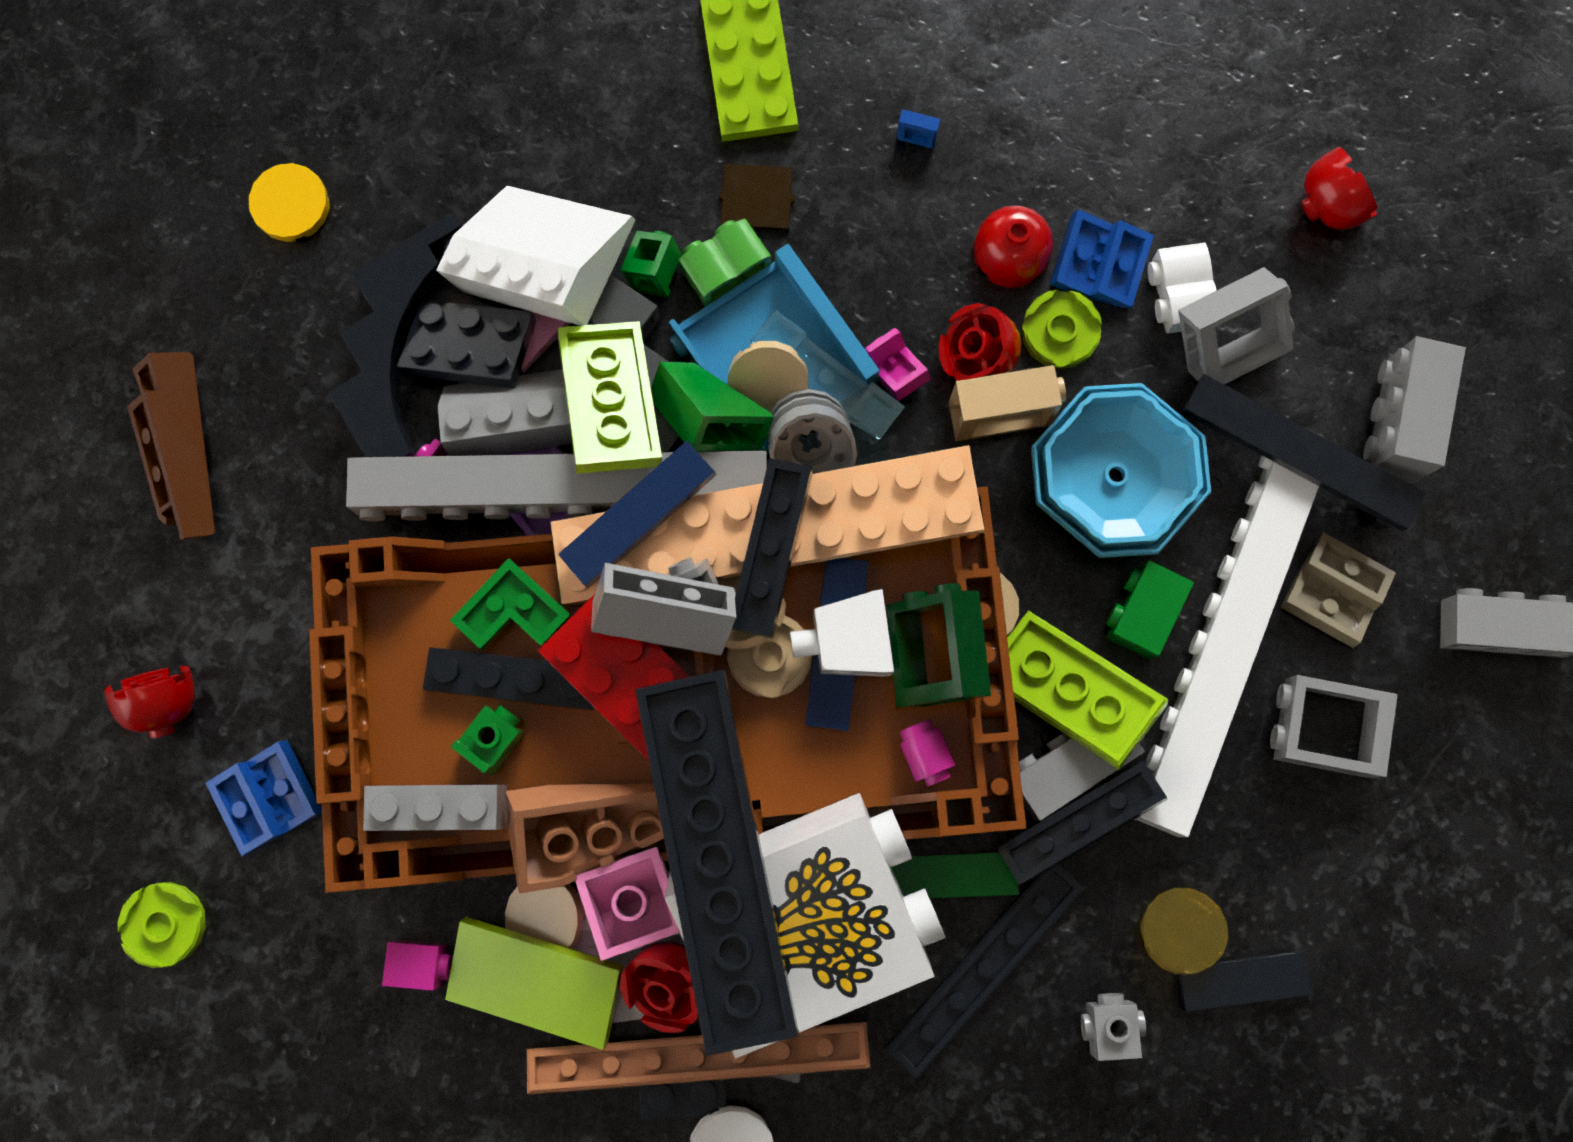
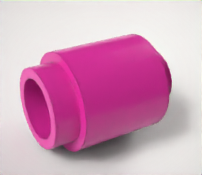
[899,719,955,787]

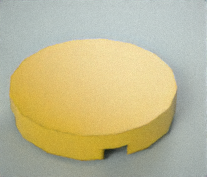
[249,163,330,242]

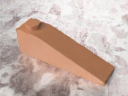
[505,783,664,893]

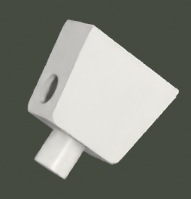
[790,589,894,677]

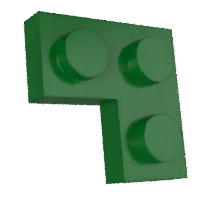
[449,558,572,651]

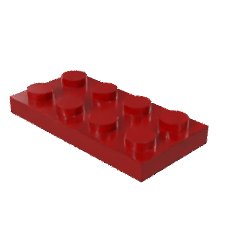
[538,594,690,761]

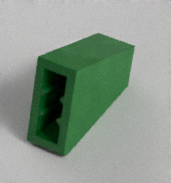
[651,362,774,451]

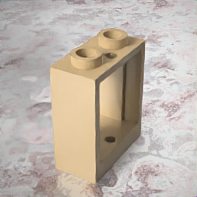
[948,365,1066,441]

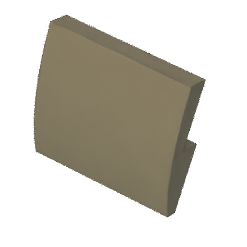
[1280,532,1396,648]

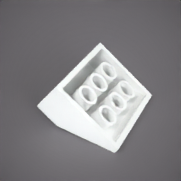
[436,186,635,326]

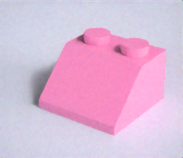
[575,847,680,961]

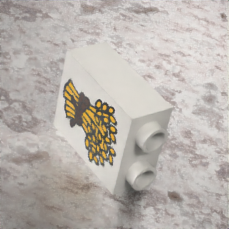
[665,793,946,1059]

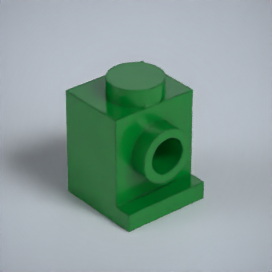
[620,230,681,298]
[451,705,525,775]

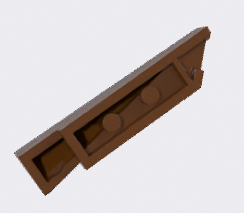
[127,352,215,540]

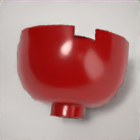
[1301,147,1378,230]
[973,205,1053,288]
[939,303,1021,381]
[103,666,196,738]
[620,942,698,1033]

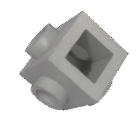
[1081,993,1146,1061]

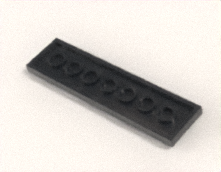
[635,670,800,1056]

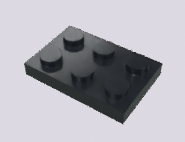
[397,299,536,388]

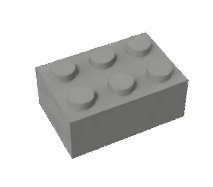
[1363,336,1466,484]

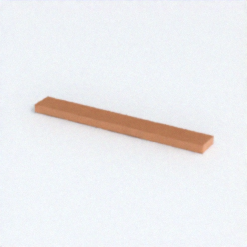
[527,1022,871,1094]

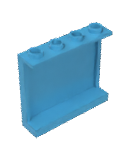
[668,244,880,456]

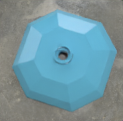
[1031,383,1211,558]

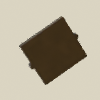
[719,164,795,231]

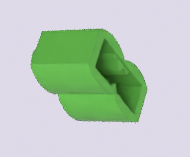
[678,219,771,307]

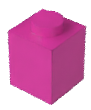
[382,939,452,991]

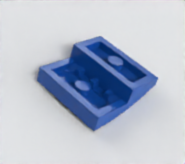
[1050,209,1154,309]
[206,740,322,856]

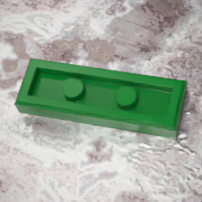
[891,852,1019,898]

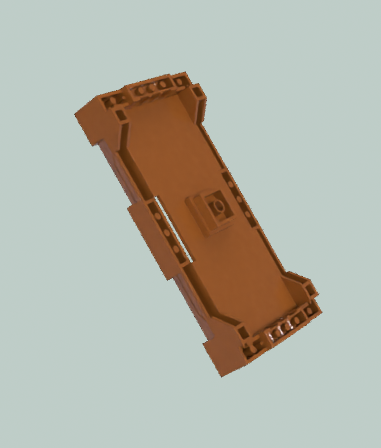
[309,487,1026,893]

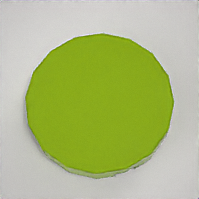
[1021,290,1102,369]
[117,882,206,968]

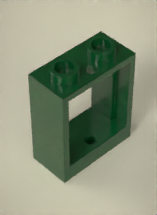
[886,583,991,708]

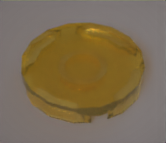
[1141,888,1228,975]

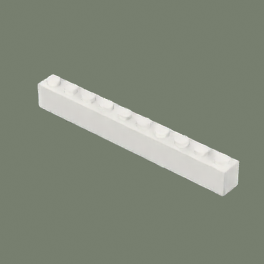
[1135,456,1319,837]

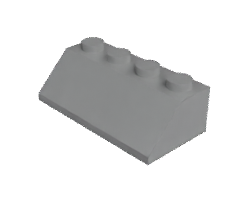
[438,369,572,456]

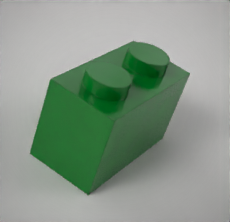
[1105,560,1194,660]

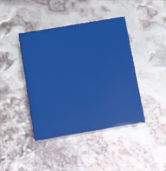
[897,109,940,149]

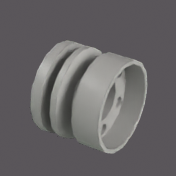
[766,389,857,474]

